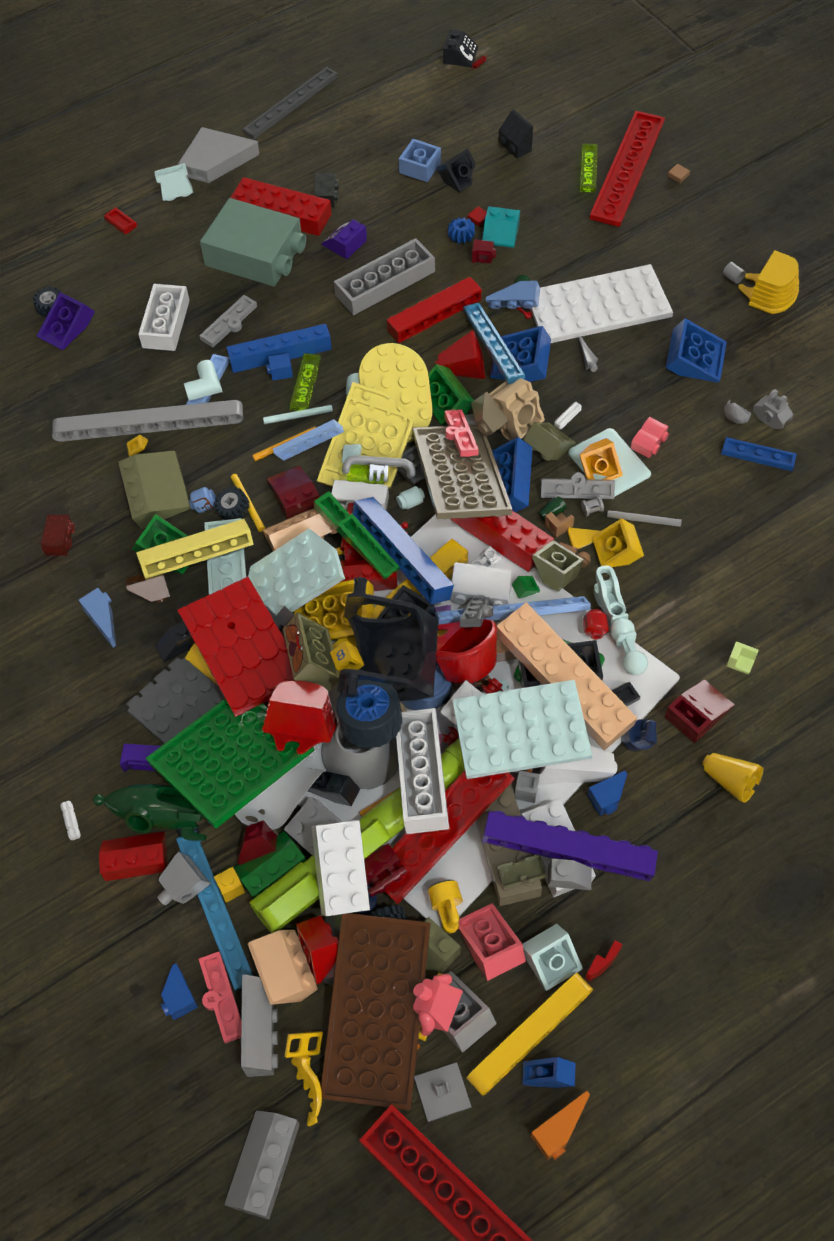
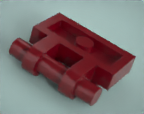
[364,843,408,897]

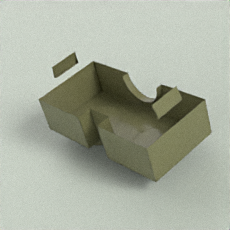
[497,855,546,889]

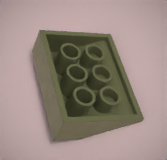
[118,451,191,529]

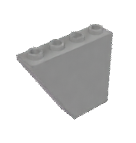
[178,127,259,183]

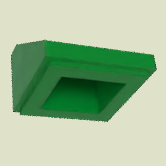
[512,576,540,599]

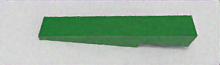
[314,491,400,579]

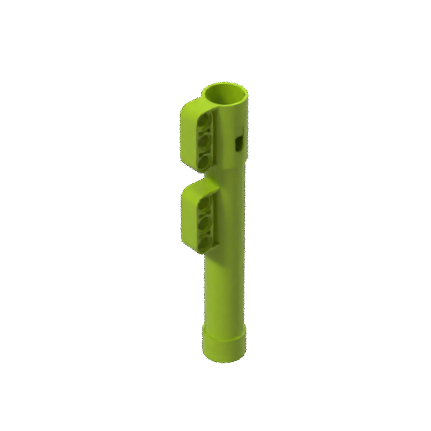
[249,739,465,933]

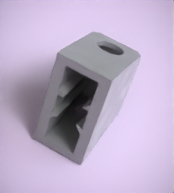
[157,852,211,905]

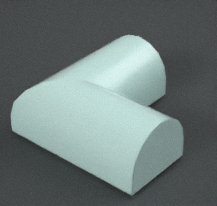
[184,360,222,401]

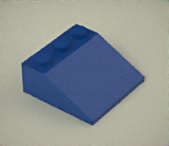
[666,318,726,383]
[490,326,551,382]

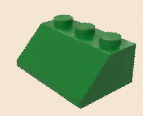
[428,364,474,426]
[234,831,306,898]

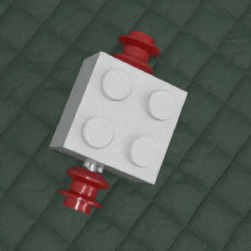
[440,678,503,746]

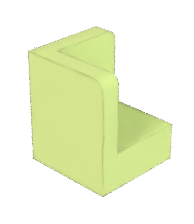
[727,641,759,674]

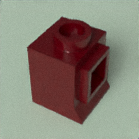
[472,240,497,263]

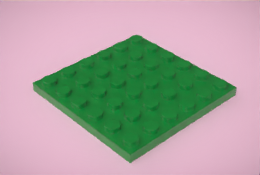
[146,699,315,829]

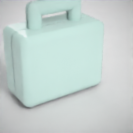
[568,428,651,497]

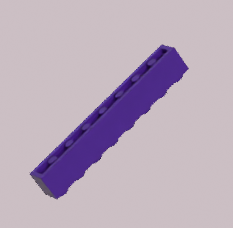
[482,811,658,881]

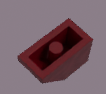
[238,820,277,865]

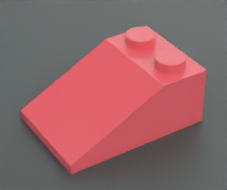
[458,903,526,981]

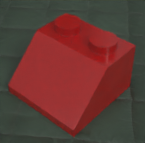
[296,915,339,984]

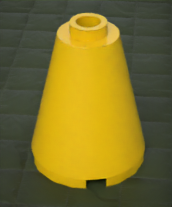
[702,753,763,803]

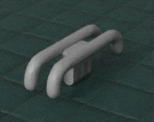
[342,455,416,482]

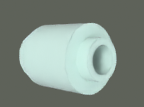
[396,486,425,510]

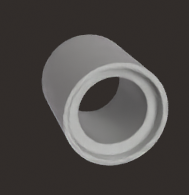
[723,262,746,284]

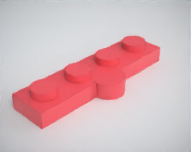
[444,410,479,457]
[199,951,242,1044]

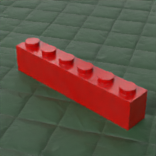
[387,277,482,344]

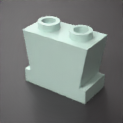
[155,163,193,201]

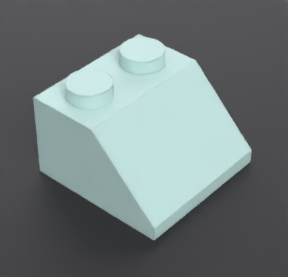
[523,924,583,991]

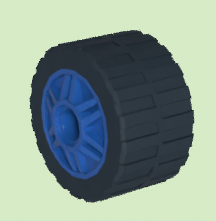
[336,680,403,748]

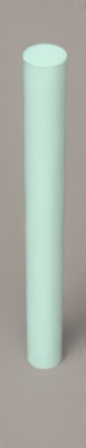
[263,405,333,425]

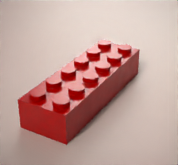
[230,177,332,236]
[450,511,555,572]

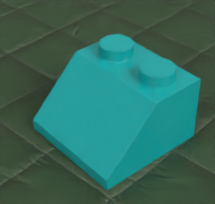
[482,206,520,248]

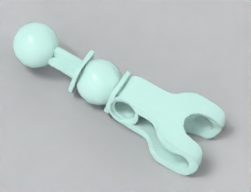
[593,566,648,675]

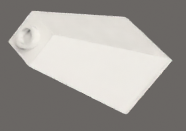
[532,746,617,784]

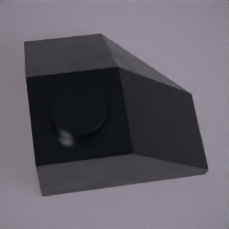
[436,148,475,193]

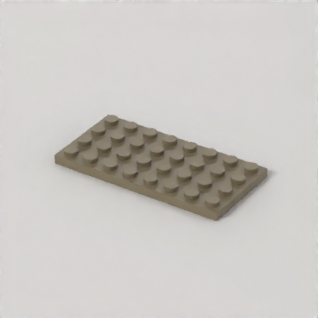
[413,425,512,520]

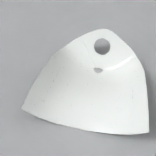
[235,764,326,830]

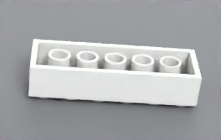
[396,708,449,834]

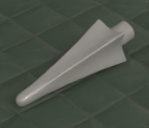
[579,337,598,372]

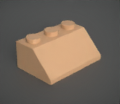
[248,930,318,1005]

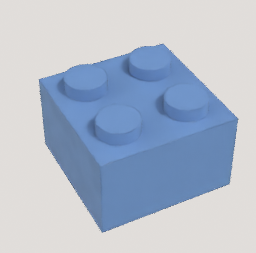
[399,139,441,182]

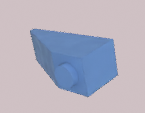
[79,588,116,648]

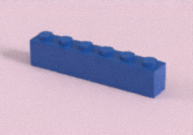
[227,324,332,373]

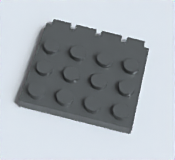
[125,657,225,744]

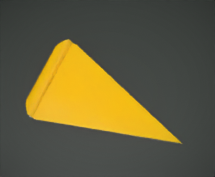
[568,527,600,549]

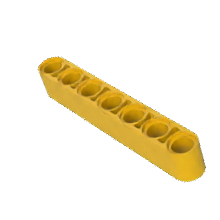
[467,973,593,1096]

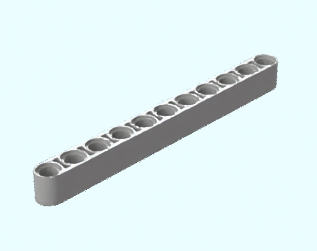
[52,400,243,441]

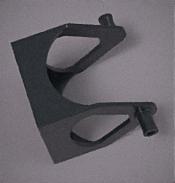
[337,577,439,701]

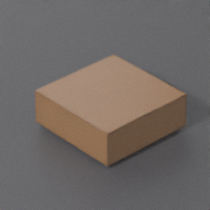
[668,164,690,183]

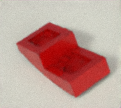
[585,940,623,981]

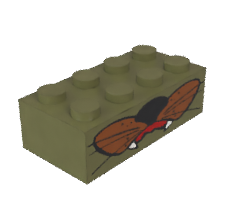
[283,612,340,692]

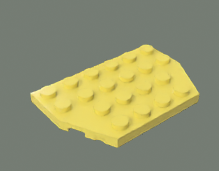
[317,382,414,489]

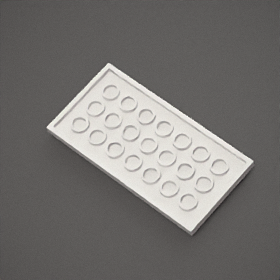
[530,264,673,343]

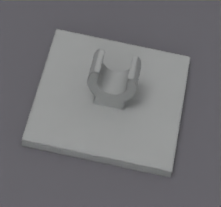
[414,1062,471,1122]

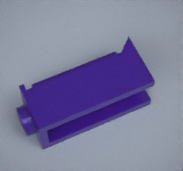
[120,744,161,772]

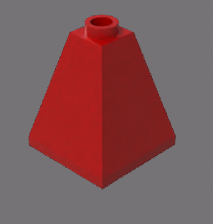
[436,331,486,379]

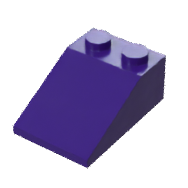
[37,292,95,350]

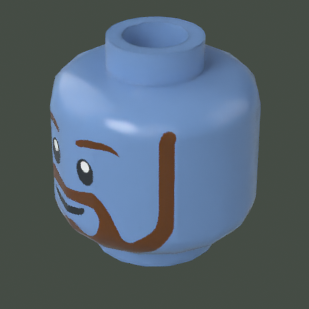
[189,487,216,514]

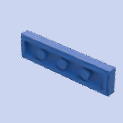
[721,437,797,471]

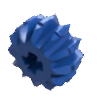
[448,217,475,244]

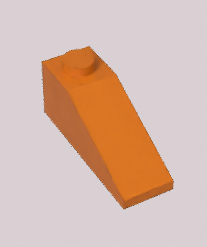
[531,1091,590,1160]

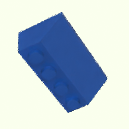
[492,437,533,512]

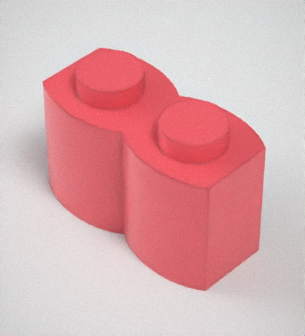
[631,417,669,458]

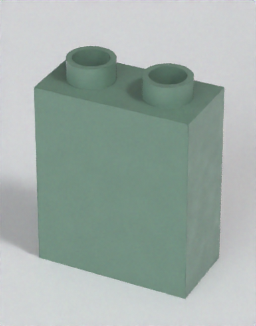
[200,198,306,287]

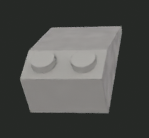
[443,971,497,1053]

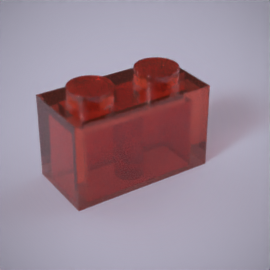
[41,515,75,556]

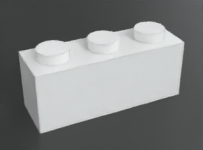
[331,480,389,510]

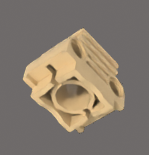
[489,378,545,441]

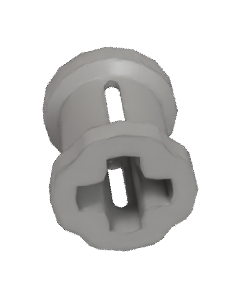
[581,496,604,516]

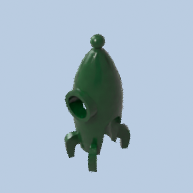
[93,783,207,842]

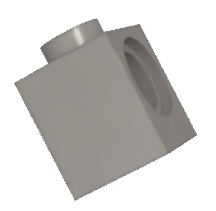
[515,770,540,803]

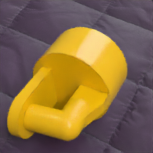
[427,880,463,934]

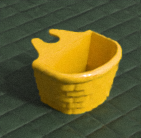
[738,250,799,314]

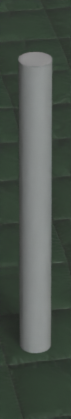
[607,510,682,527]

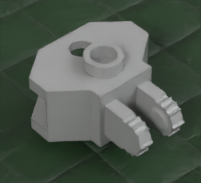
[753,389,794,429]

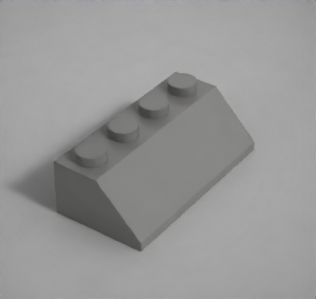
[241,975,278,1077]
[224,1111,300,1220]

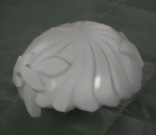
[724,400,751,424]

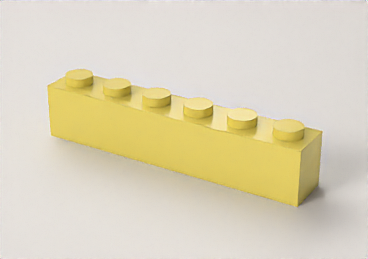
[136,519,254,579]

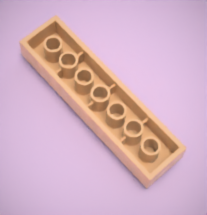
[496,602,637,751]

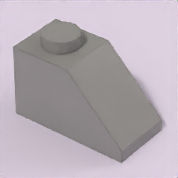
[548,859,592,890]

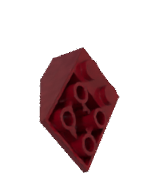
[665,679,735,743]

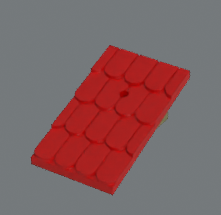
[178,576,295,717]

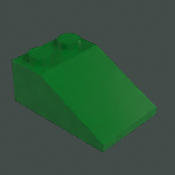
[132,514,189,575]

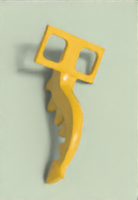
[285,1031,323,1126]

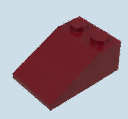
[267,466,320,519]

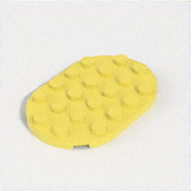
[358,343,432,443]

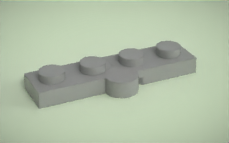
[200,295,257,347]
[541,472,615,499]

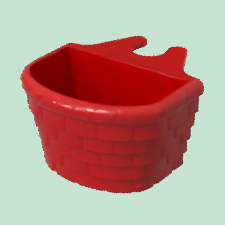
[436,619,497,684]
[262,681,337,754]

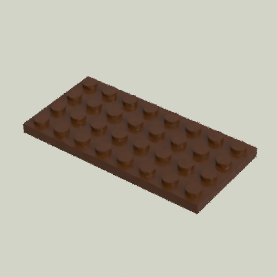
[321,913,431,1110]

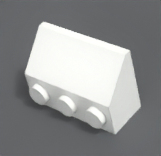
[451,562,512,606]

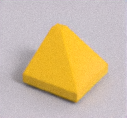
[127,435,148,457]

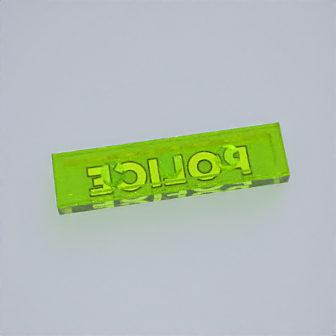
[580,144,598,192]
[290,353,321,411]

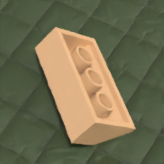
[262,508,338,551]

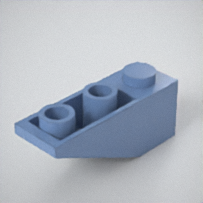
[486,281,540,309]

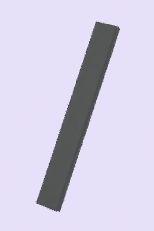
[243,67,338,140]

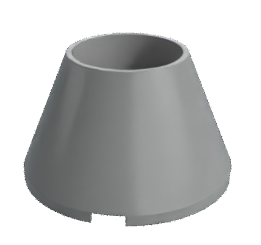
[322,722,399,790]

